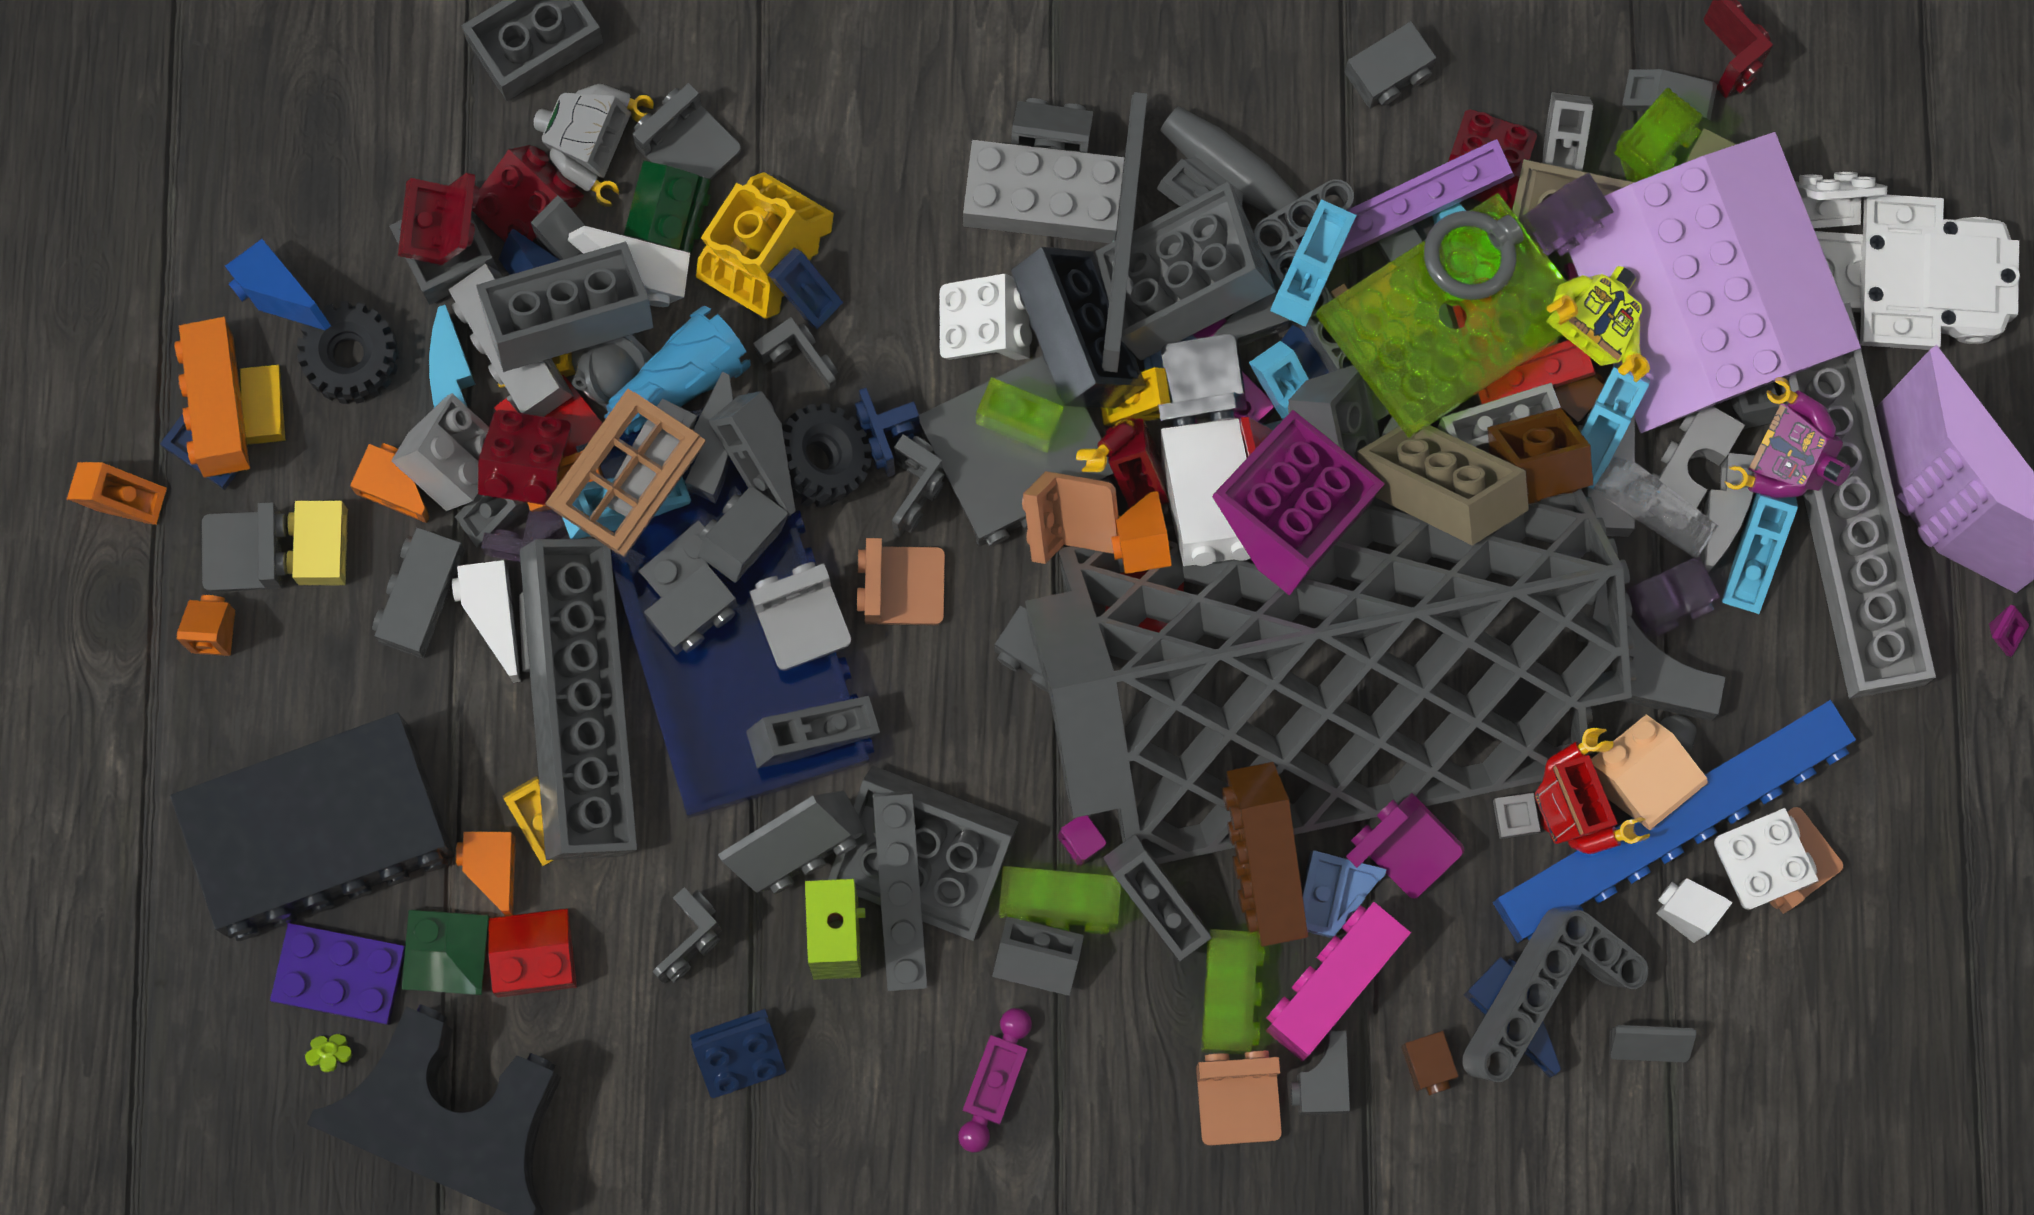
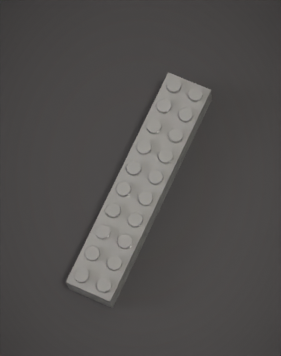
[1778,303,1936,699]

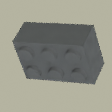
[461,0,603,101]

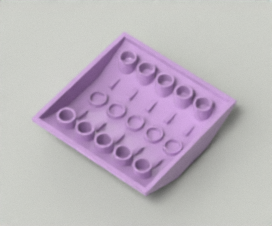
[1556,132,1861,434]
[1875,345,2034,593]

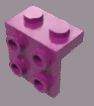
[1346,793,1464,898]

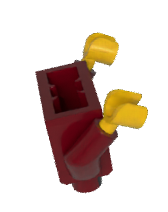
[1076,418,1169,517]

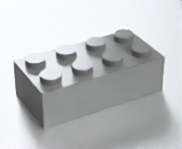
[963,140,1125,243]

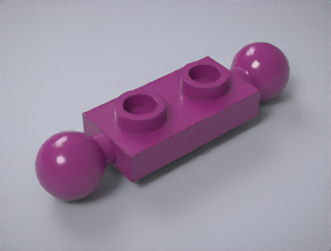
[958,1008,1032,1153]

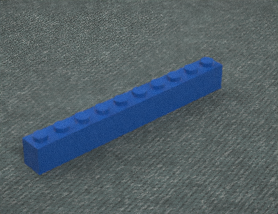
[1493,700,1856,943]

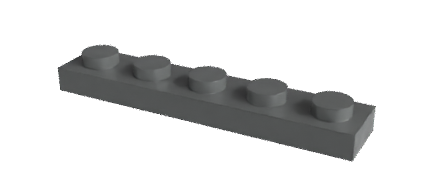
[873,791,927,991]

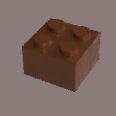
[1487,407,1593,504]

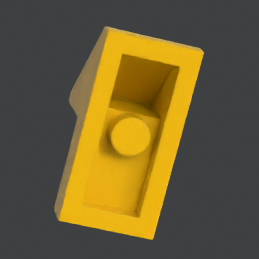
[1101,367,1170,426]

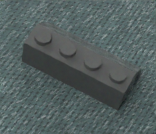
[476,241,654,372]

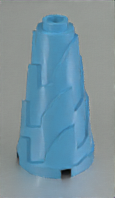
[604,306,751,435]

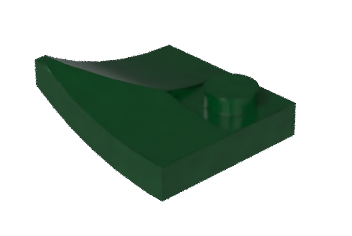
[402,910,489,995]

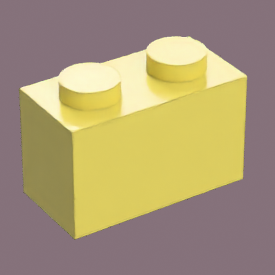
[286,501,348,585]

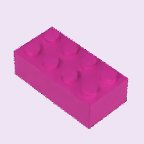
[1266,902,1411,1062]

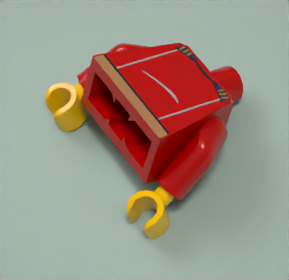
[1535,728,1650,854]

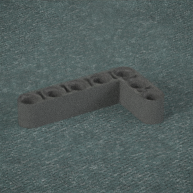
[1254,179,1372,377]
[1463,907,1648,1082]

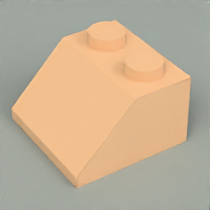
[1591,714,1708,830]

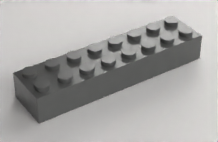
[520,539,637,860]

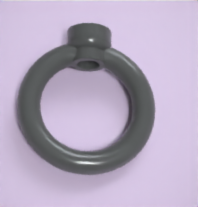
[1424,211,1524,300]

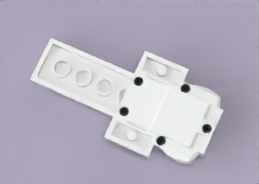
[1815,195,2020,350]

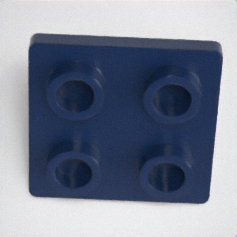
[855,387,920,477]
[690,1009,786,1098]

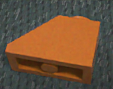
[350,443,430,523]
[67,462,167,525]
[1111,491,1172,574]
[177,595,235,656]
[456,832,516,916]

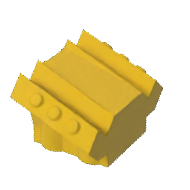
[696,172,834,319]

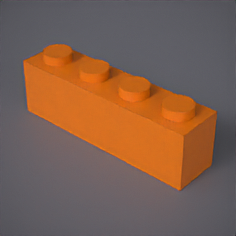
[175,317,250,478]

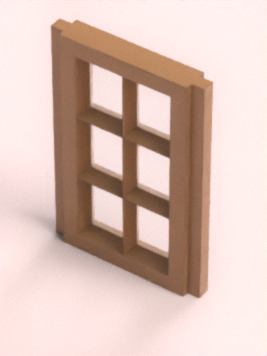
[545,389,706,557]

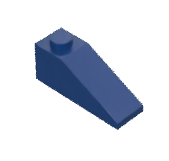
[225,239,331,330]

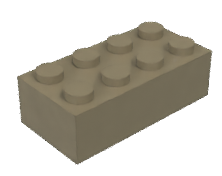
[1357,418,1529,546]

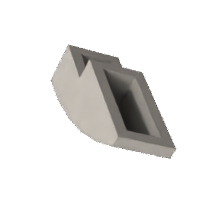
[1699,453,1755,574]

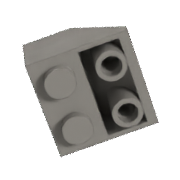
[391,393,489,511]

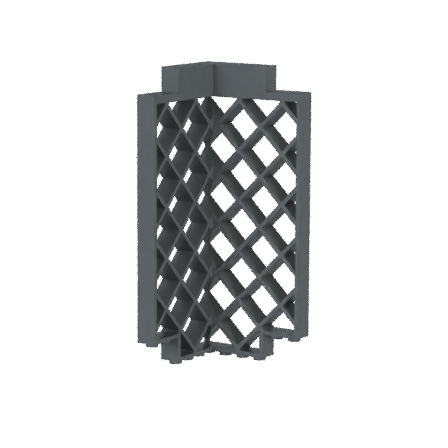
[1025,489,1637,864]

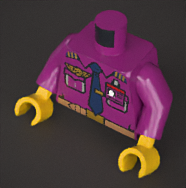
[1724,377,1850,498]

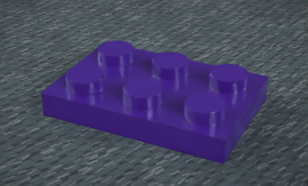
[270,923,405,1025]

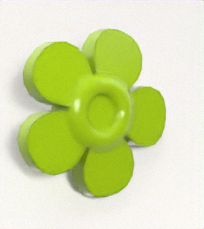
[305,1034,352,1072]

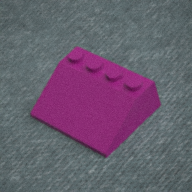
[1212,410,1385,596]

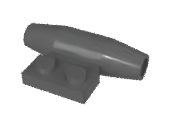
[1157,106,1300,216]

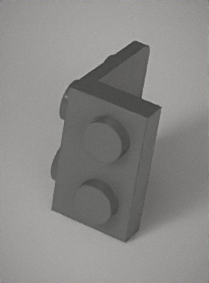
[633,83,741,179]
[892,434,945,538]
[202,502,287,592]
[653,887,722,984]

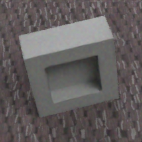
[1493,793,1540,839]

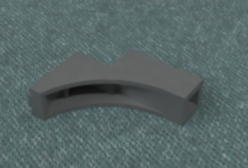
[1577,582,1726,721]

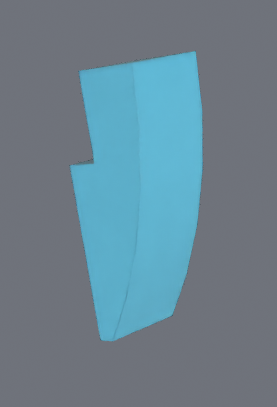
[1270,199,1357,327]
[429,305,476,408]
[1249,341,1309,420]
[1580,363,1650,490]

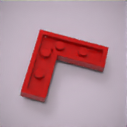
[1451,296,1596,404]

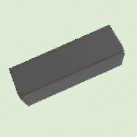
[1609,1025,1696,1063]

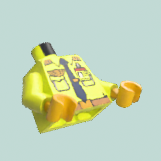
[1546,266,1650,383]

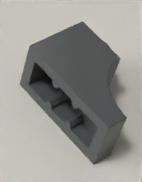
[1290,1031,1350,1115]

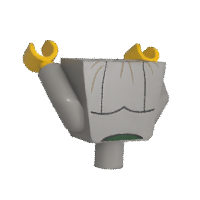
[534,84,654,207]

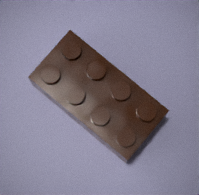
[1222,762,1308,947]

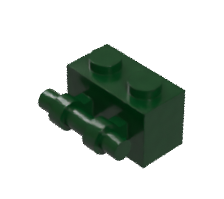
[623,160,712,254]

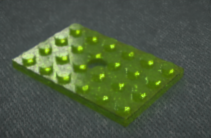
[1315,193,1567,438]

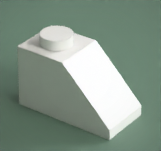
[1656,878,1732,943]

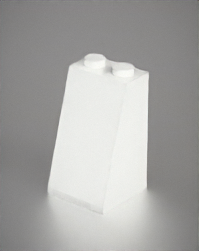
[1161,418,1250,566]

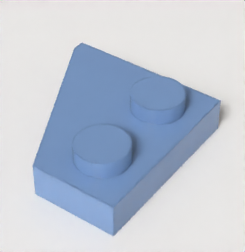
[1302,850,1386,938]

